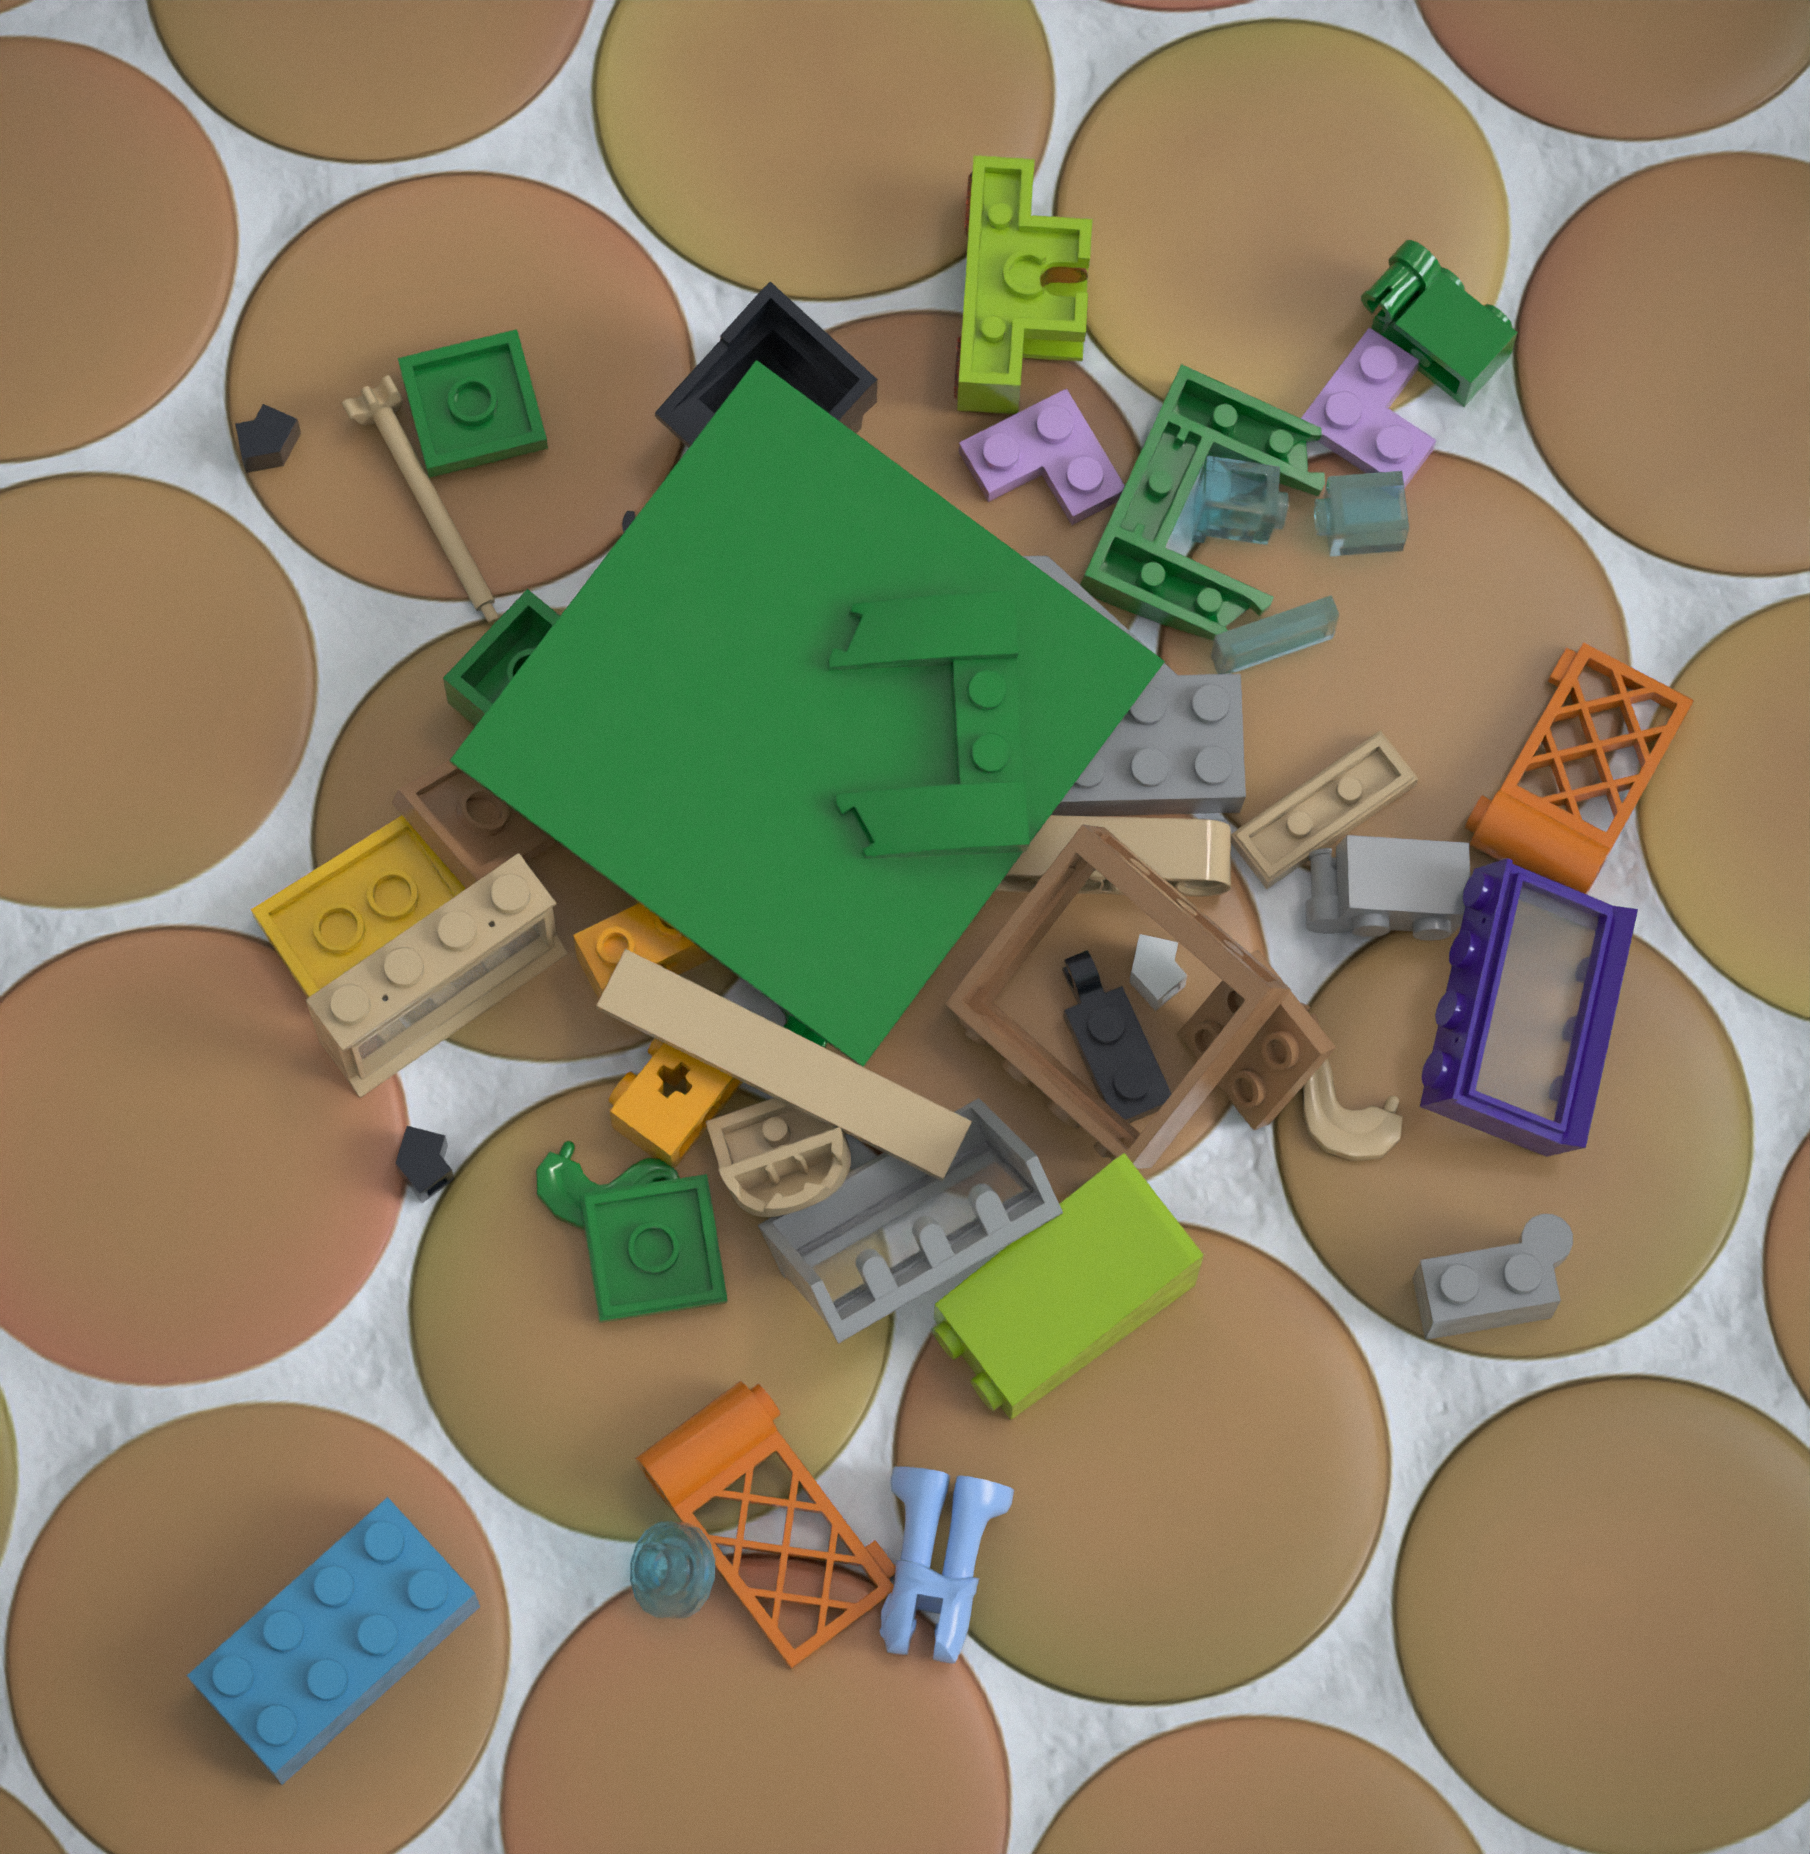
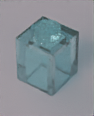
[1314,471,1409,557]

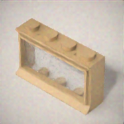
[306,853,568,1098]

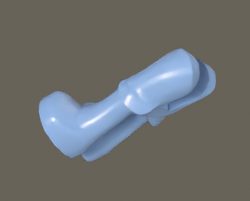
[879,1466,1014,1664]

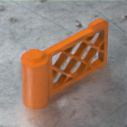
[1464,642,1694,895]
[635,1381,896,1669]

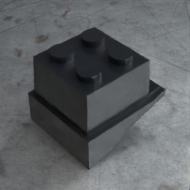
[655,281,878,448]

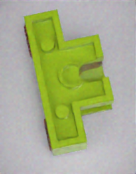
[954,155,1093,414]

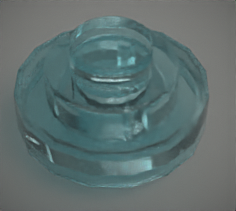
[630,1521,715,1619]

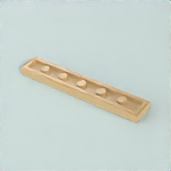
[596,949,972,1181]

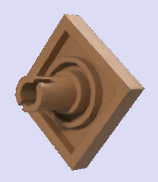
[1177,950,1336,1131]

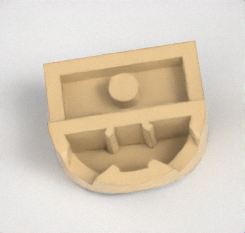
[706,1098,851,1217]

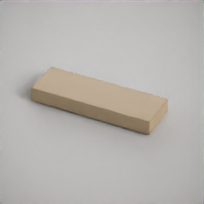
[1231,730,1418,889]

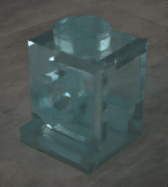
[1192,456,1288,545]

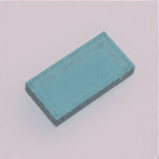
[1211,595,1339,674]

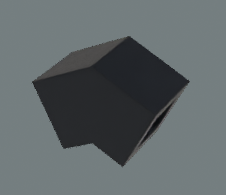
[235,404,301,473]
[396,1126,455,1203]

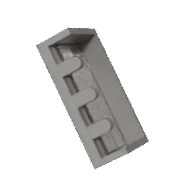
[758,1098,1063,1344]

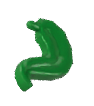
[536,1141,680,1230]

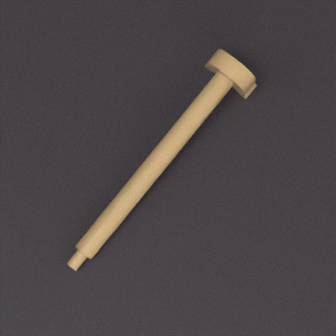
[342,375,499,624]

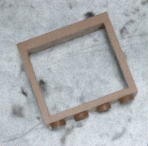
[944,824,1292,1168]

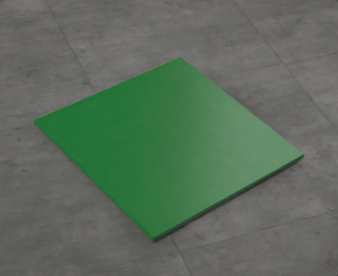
[449,360,1165,1067]

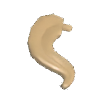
[1303,1058,1403,1161]

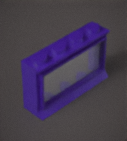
[1420,858,1638,1157]

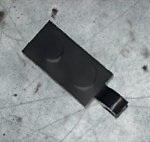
[1062,950,1172,1123]

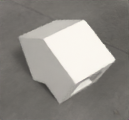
[1130,934,1188,1011]

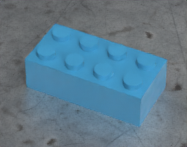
[187,1497,480,1785]

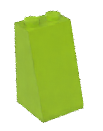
[931,1153,1204,1420]

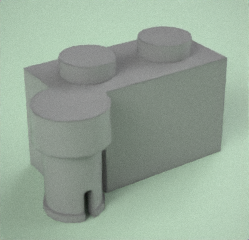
[1305,835,1470,940]
[1412,1214,1573,1340]

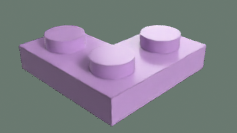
[1301,327,1436,495]
[959,388,1125,525]

